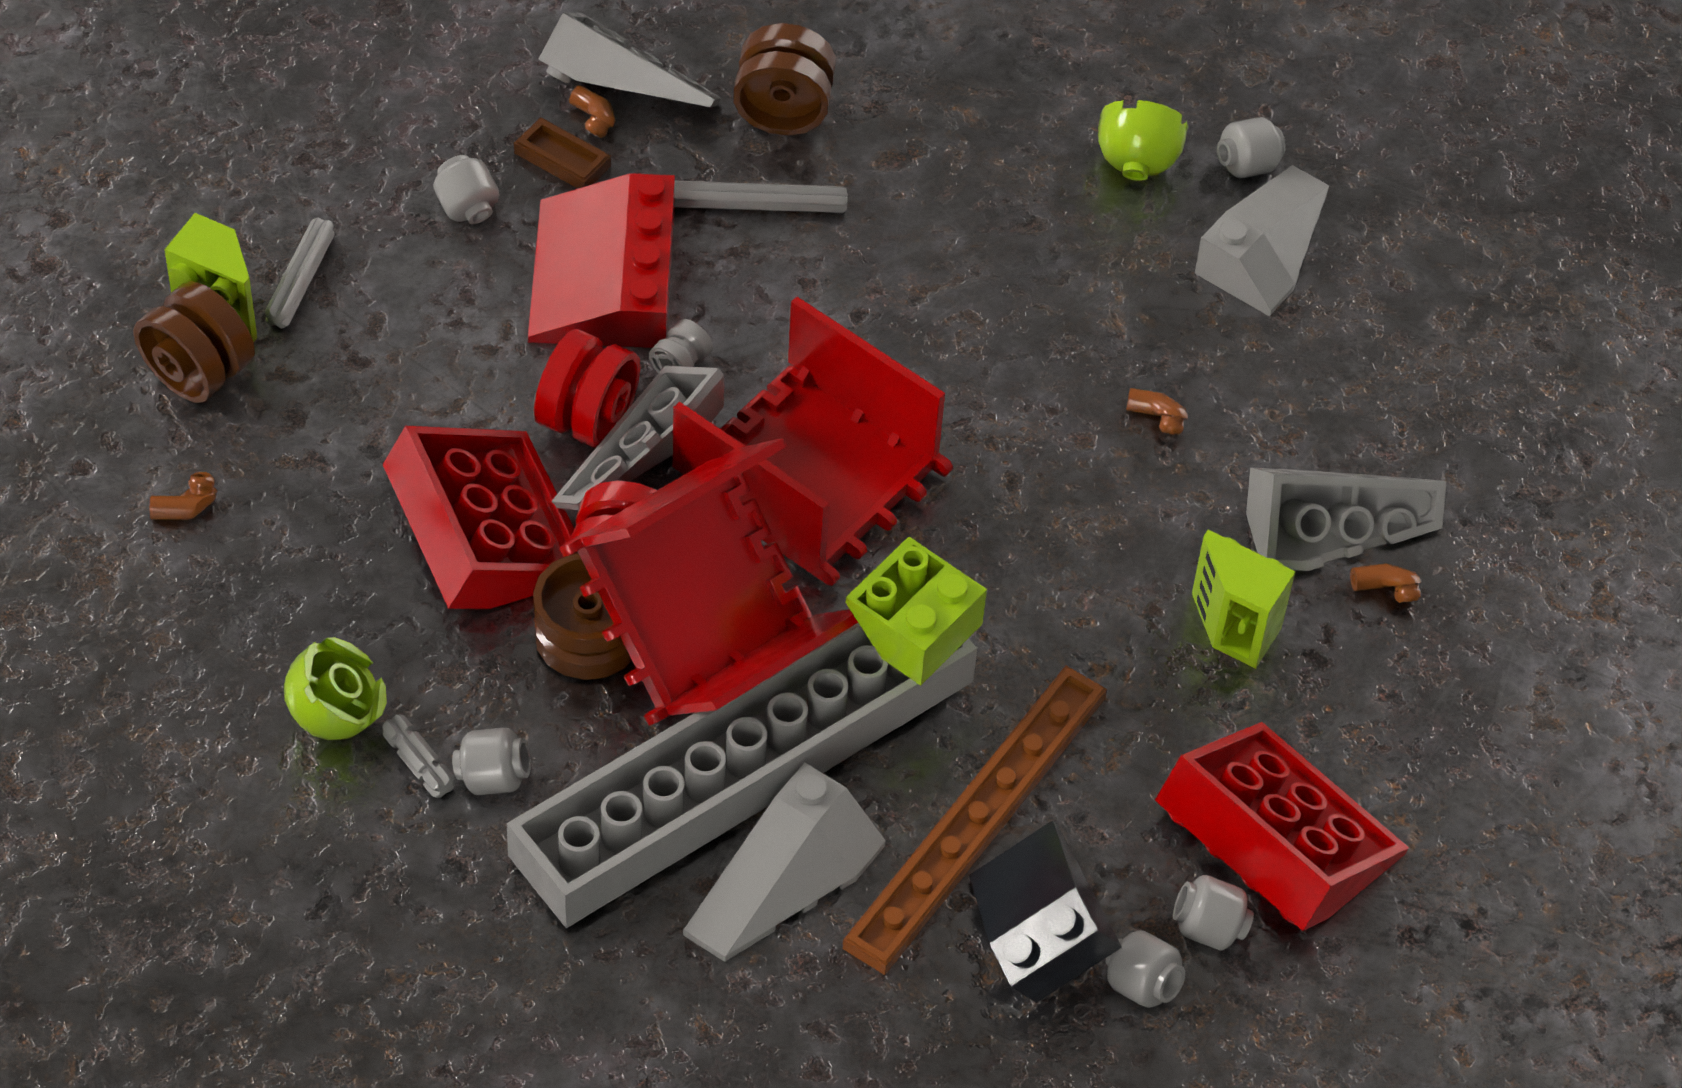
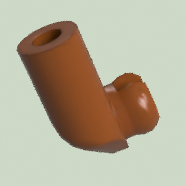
[569,85,616,138]
[1126,388,1188,435]
[149,472,217,520]
[1350,563,1422,603]

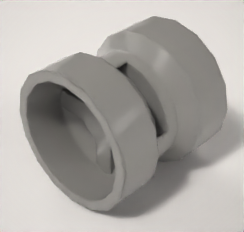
[649,319,713,373]

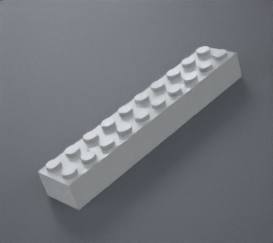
[506,623,977,928]

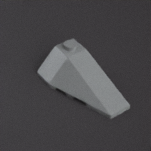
[539,12,722,107]
[1195,165,1329,317]
[551,366,724,510]

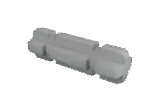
[382,714,455,798]

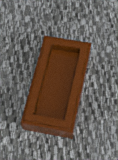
[514,117,611,189]

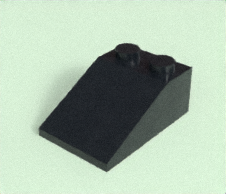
[969,820,1122,1003]

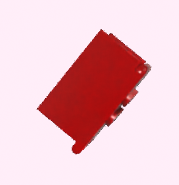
[672,297,953,586]
[559,438,858,725]

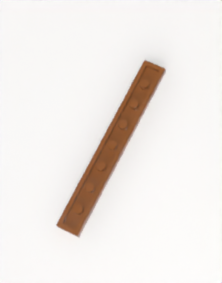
[842,665,1107,975]

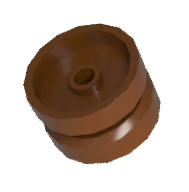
[733,23,836,136]
[133,281,255,403]
[533,553,632,680]

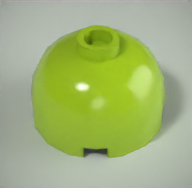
[1098,100,1188,181]
[284,637,387,740]

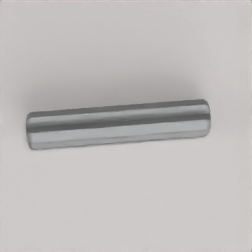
[265,217,335,328]

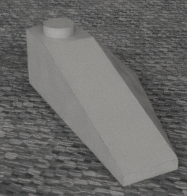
[1246,468,1447,571]
[683,762,886,962]

